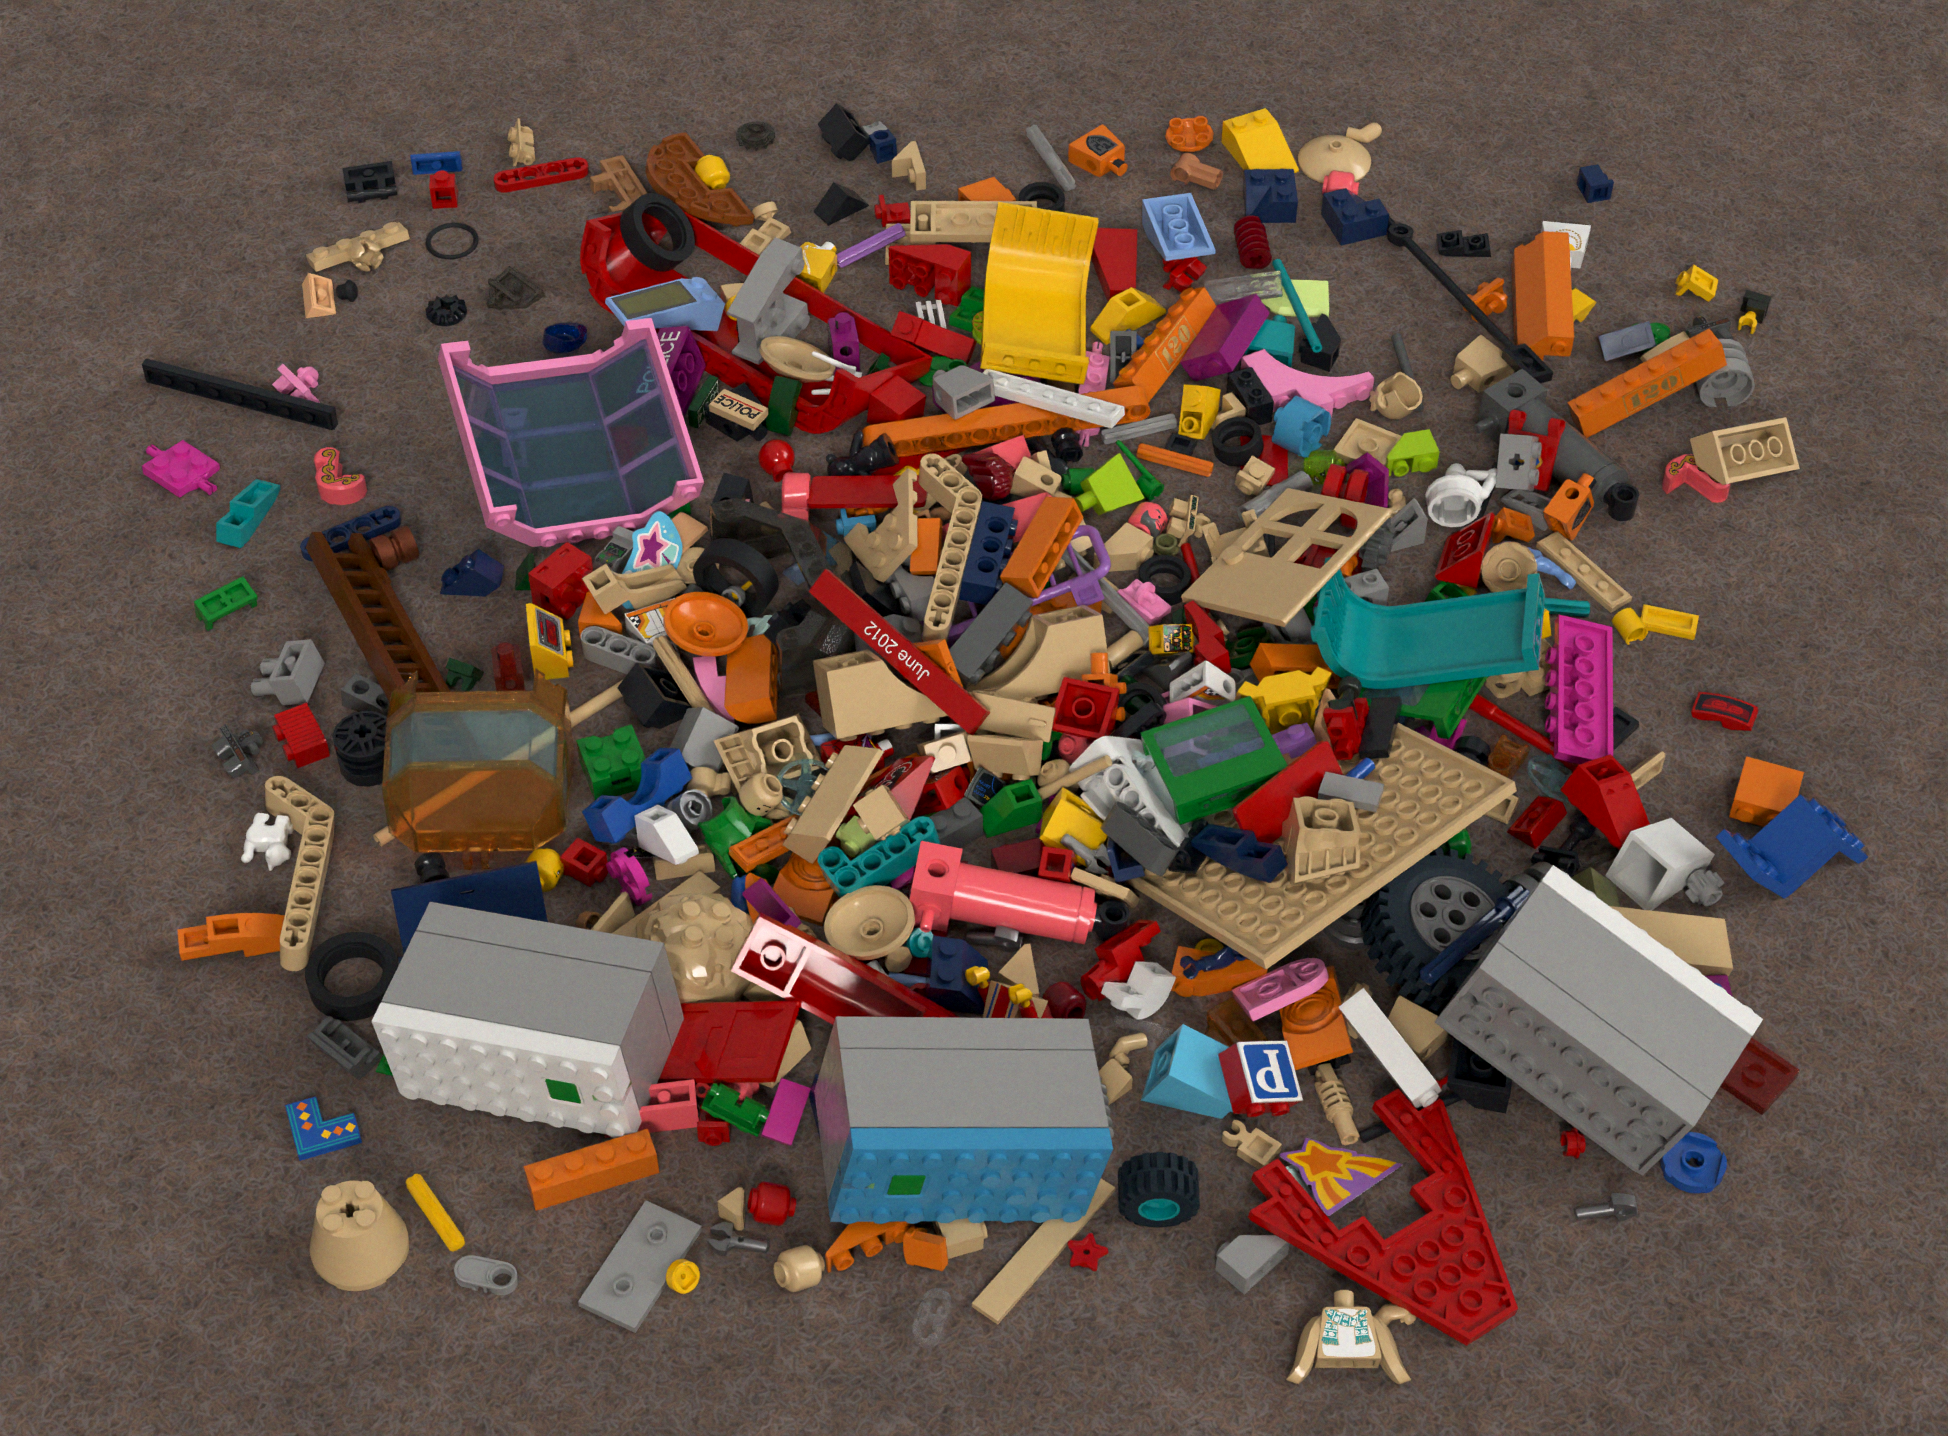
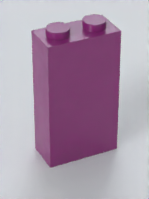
[1180,293,1270,381]

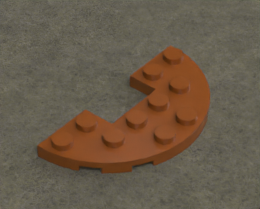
[645,132,755,227]

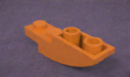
[177,913,285,961]

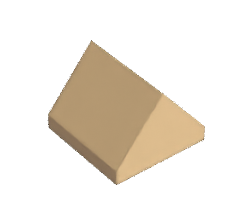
[717,1187,746,1230]

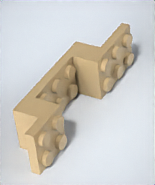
[885,201,1037,265]

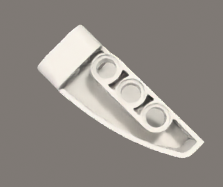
[1069,736,1192,847]

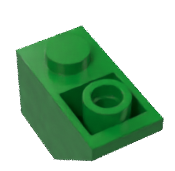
[979,779,1042,838]

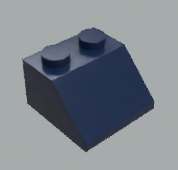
[925,936,988,1015]

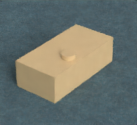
[1610,906,1733,976]

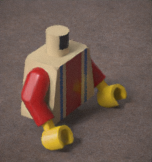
[965,966,1048,1018]

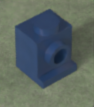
[1577,164,1614,203]

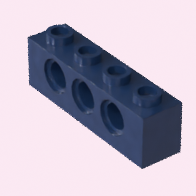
[959,501,1018,605]

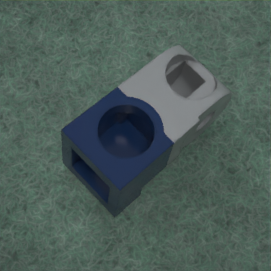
[861,121,897,164]

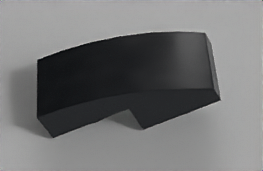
[1437,230,1491,257]

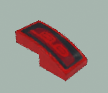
[1691,692,1758,731]

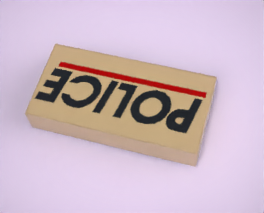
[709,389,768,431]

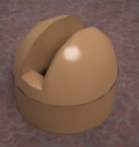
[575,911,601,930]

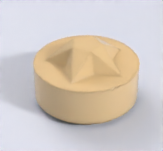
[752,201,778,221]

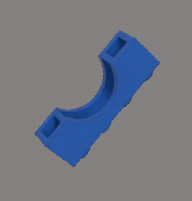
[582,748,692,844]

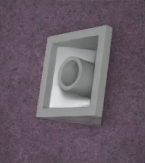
[670,707,739,774]

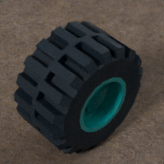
[1118,1152,1200,1228]

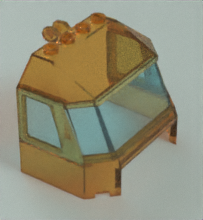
[382,668,574,870]

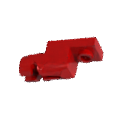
[1080,919,1161,1001]

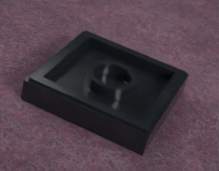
[849,562,903,617]

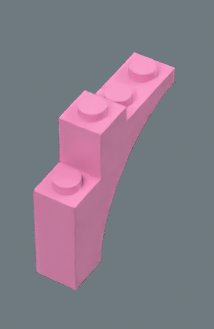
[1241,349,1374,418]

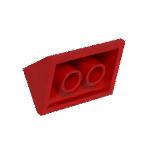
[1435,512,1495,588]

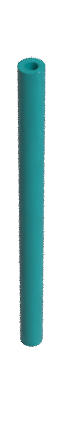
[1272,259,1322,353]

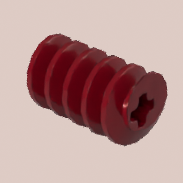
[1233,215,1272,269]

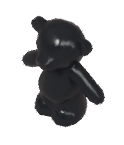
[826,430,899,476]

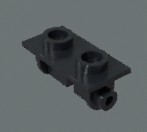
[1168,819,1209,874]

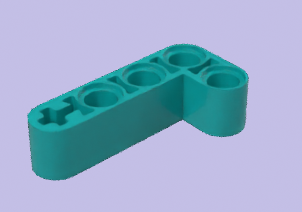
[818,816,940,898]

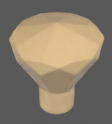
[885,945,912,973]

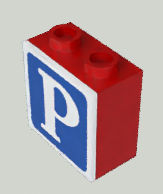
[1218,1041,1303,1117]

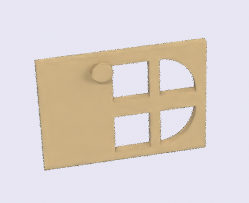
[1181,488,1392,627]

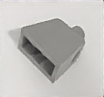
[933,366,995,420]

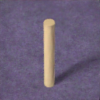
[1037,755,1112,800]

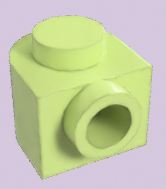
[836,815,877,857]

